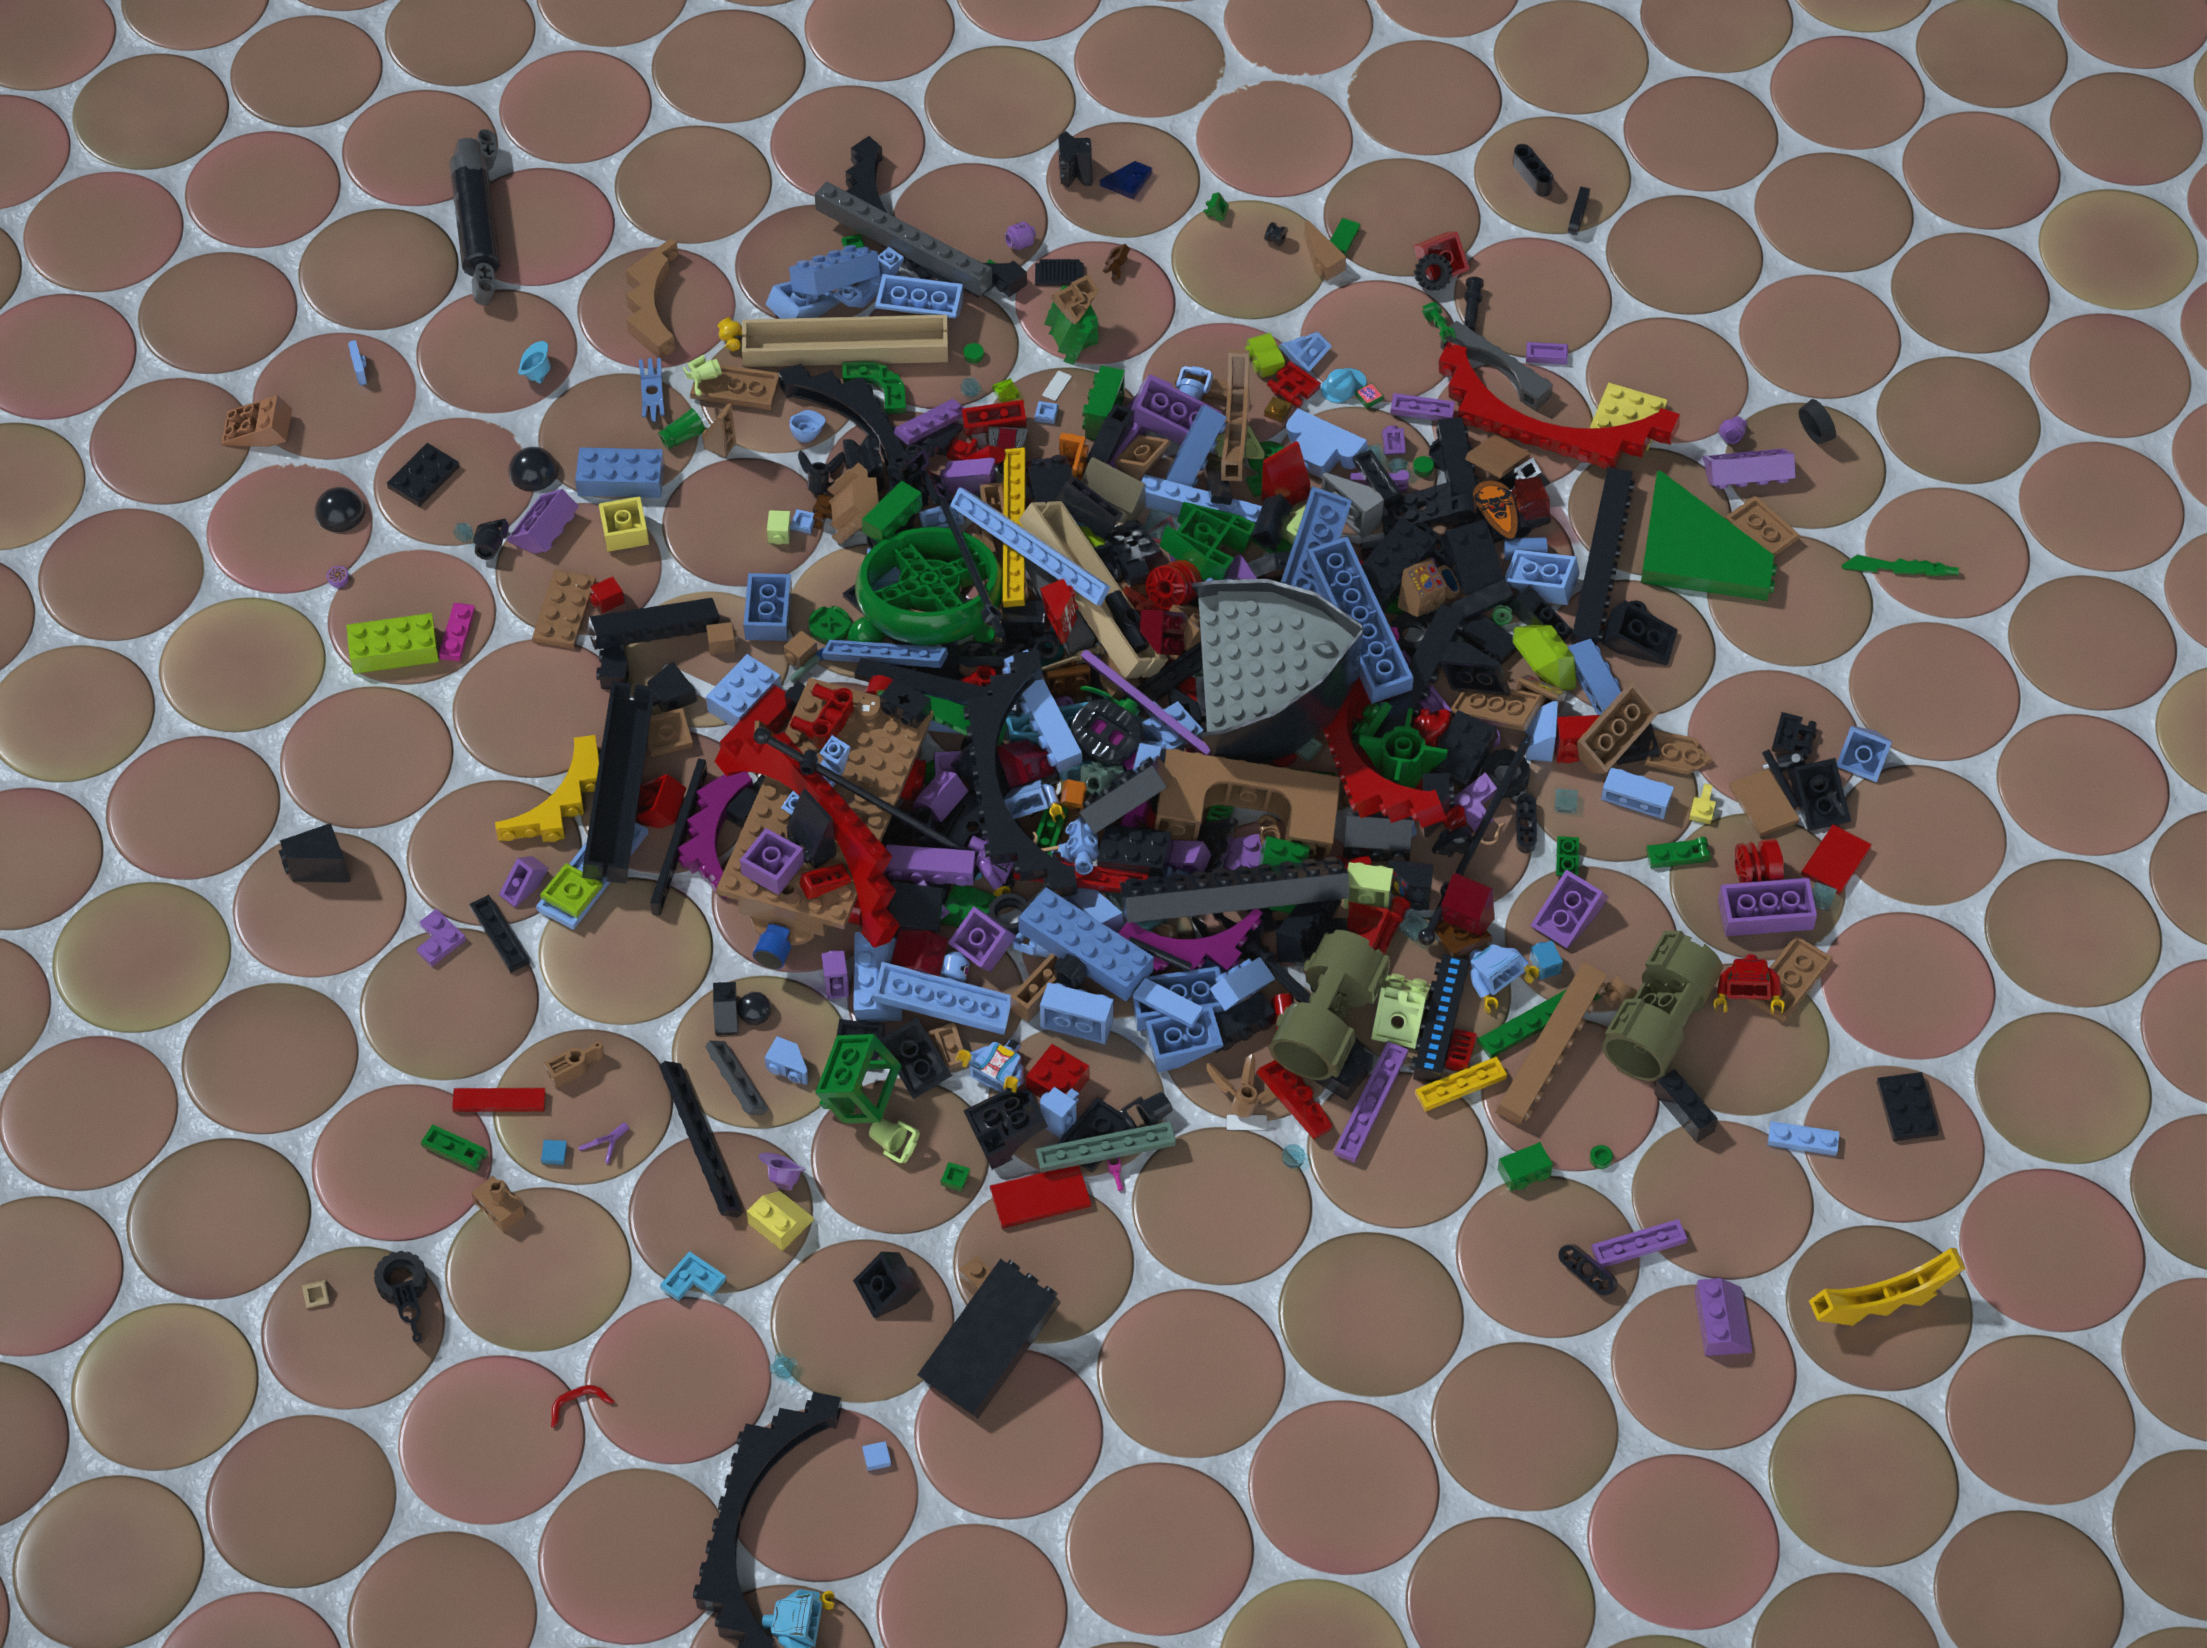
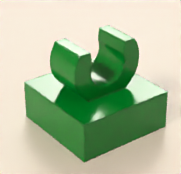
[1203,192,1229,222]

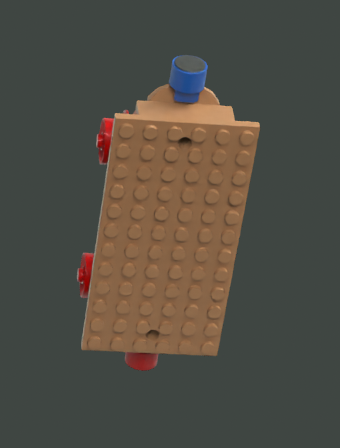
[716,675,934,969]

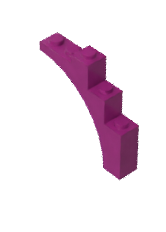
[678,772,753,899]
[1118,909,1262,973]

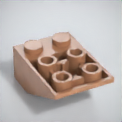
[221,395,292,447]

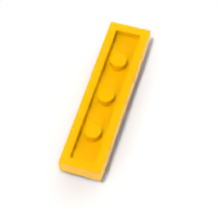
[1415,1056,1507,1112]

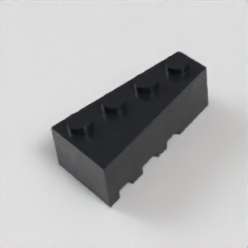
[1276,899,1342,967]

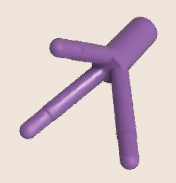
[579,1122,629,1164]

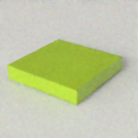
[540,863,603,919]

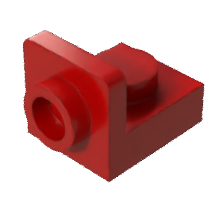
[947,438,980,461]

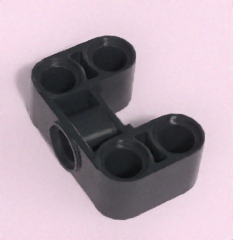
[881,807,940,848]

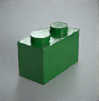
[1497,1142,1553,1192]

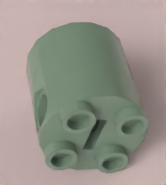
[1080,760,1124,810]

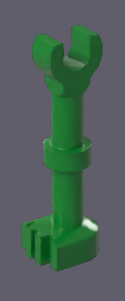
[1422,302,1456,343]

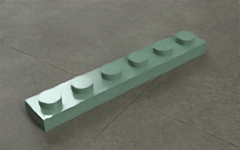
[1036,1122,1176,1173]

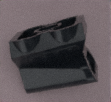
[1058,131,1092,188]
[843,435,885,492]

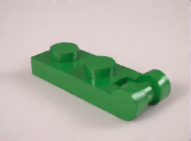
[1646,837,1712,869]
[421,1124,489,1172]

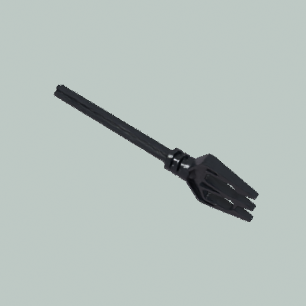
[1191,908,1366,1049]

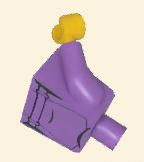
[968,836,1014,897]

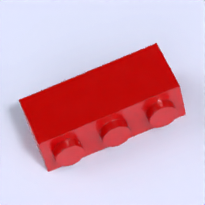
[962,400,1027,436]

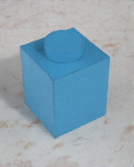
[1530,941,1563,980]

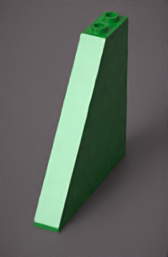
[1641,471,1777,601]

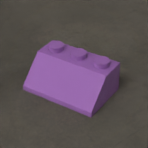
[506,489,579,554]
[1695,1278,1752,1356]

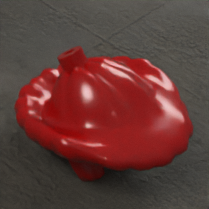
[1411,709,1451,748]

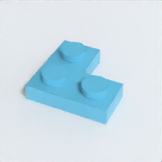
[660,1251,726,1301]

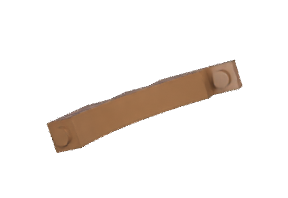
[625,238,678,359]

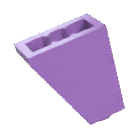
[939,458,996,498]

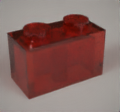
[1512,476,1550,521]

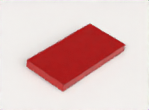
[990,1165,1091,1229]

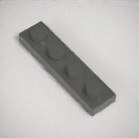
[705,1040,768,1115]

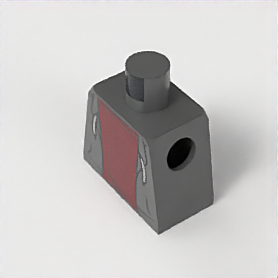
[988,426,1028,474]

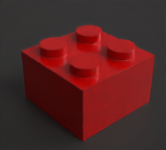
[1026,1044,1090,1098]

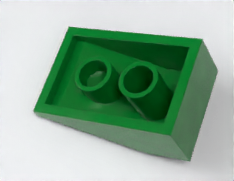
[1259,836,1310,914]

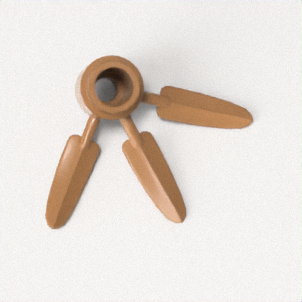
[1206,1054,1277,1118]

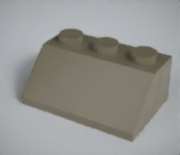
[1081,457,1146,523]

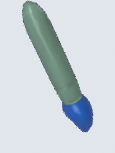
[790,648,824,682]

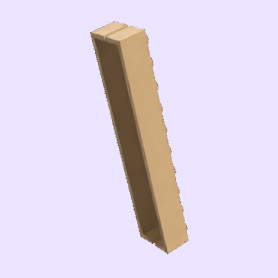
[742,315,948,367]
[1019,501,1168,679]

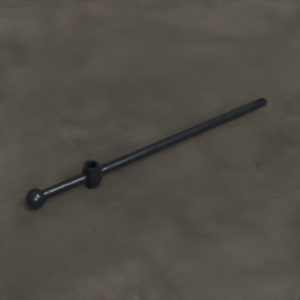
[753,727,978,861]
[1418,734,1533,945]

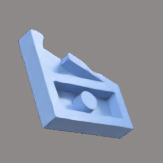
[1278,332,1332,373]

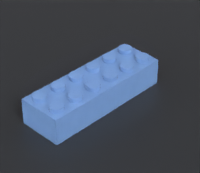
[1018,887,1154,1001]

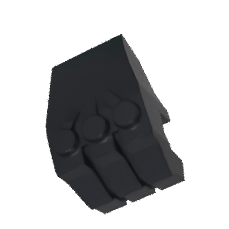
[1094,542,1123,582]

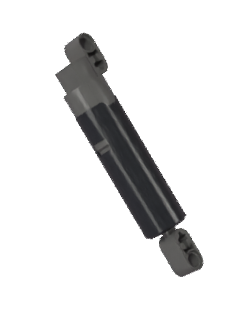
[449,129,500,306]

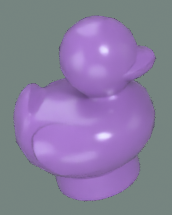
[1719,416,1747,444]

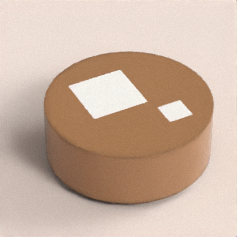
[857,698,880,720]

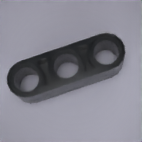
[1513,144,1553,197]

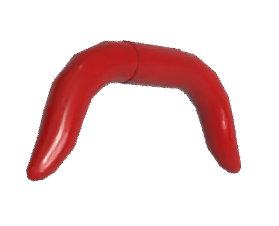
[551,1385,615,1428]

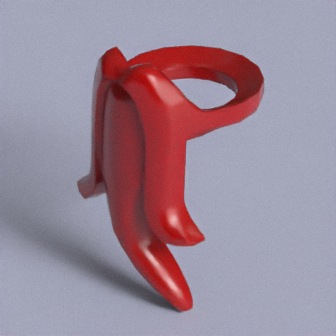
[1443,804,1467,830]

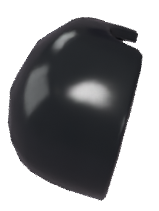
[738,992,772,1026]

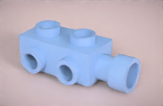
[1066,816,1099,875]

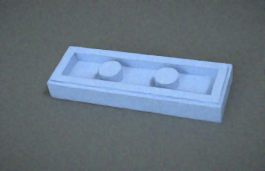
[1133,978,1203,1028]

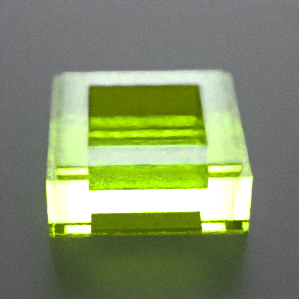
[992,378,1019,403]

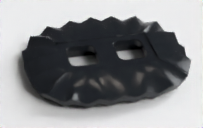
[1071,699,1145,765]

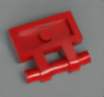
[1267,361,1321,408]

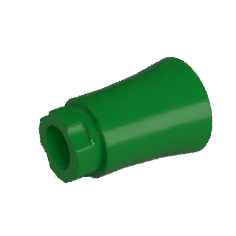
[658,408,706,450]

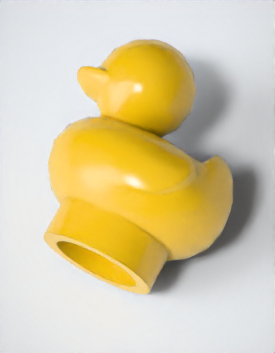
[717,317,742,352]

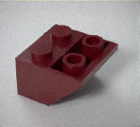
[1140,609,1187,656]

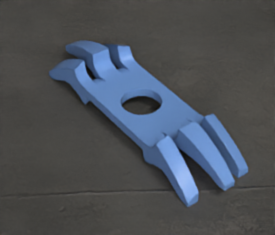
[639,358,665,422]

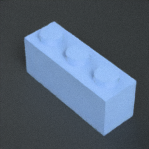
[1601,767,1674,819]
[1064,888,1124,933]
[1210,957,1275,1011]

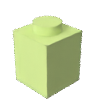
[767,510,791,545]

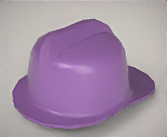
[758,1153,806,1191]

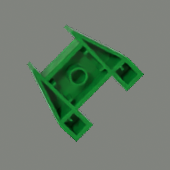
[1159,502,1255,581]

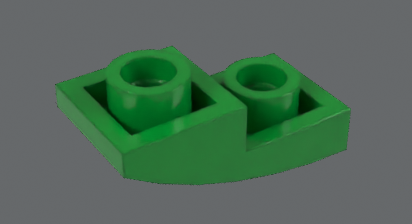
[1556,836,1579,877]

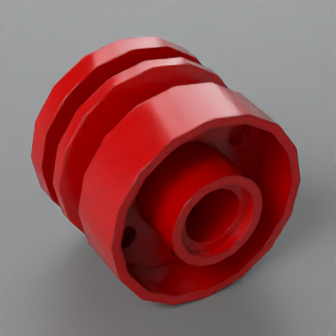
[1146,560,1202,610]
[1735,838,1784,883]

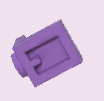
[1381,426,1406,456]

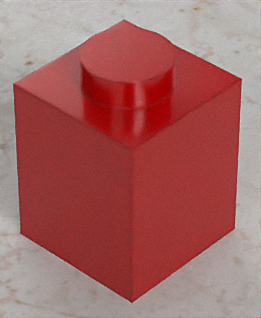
[589,576,625,614]

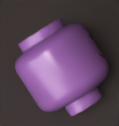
[1005,221,1036,251]

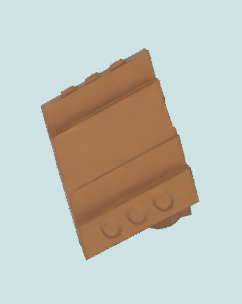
[827,462,878,544]

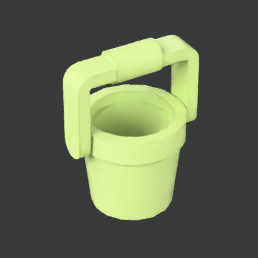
[869,1118,920,1163]

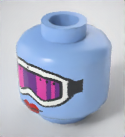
[940,951,970,983]

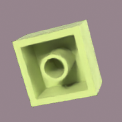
[1343,862,1393,909]

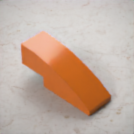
[1060,779,1087,810]

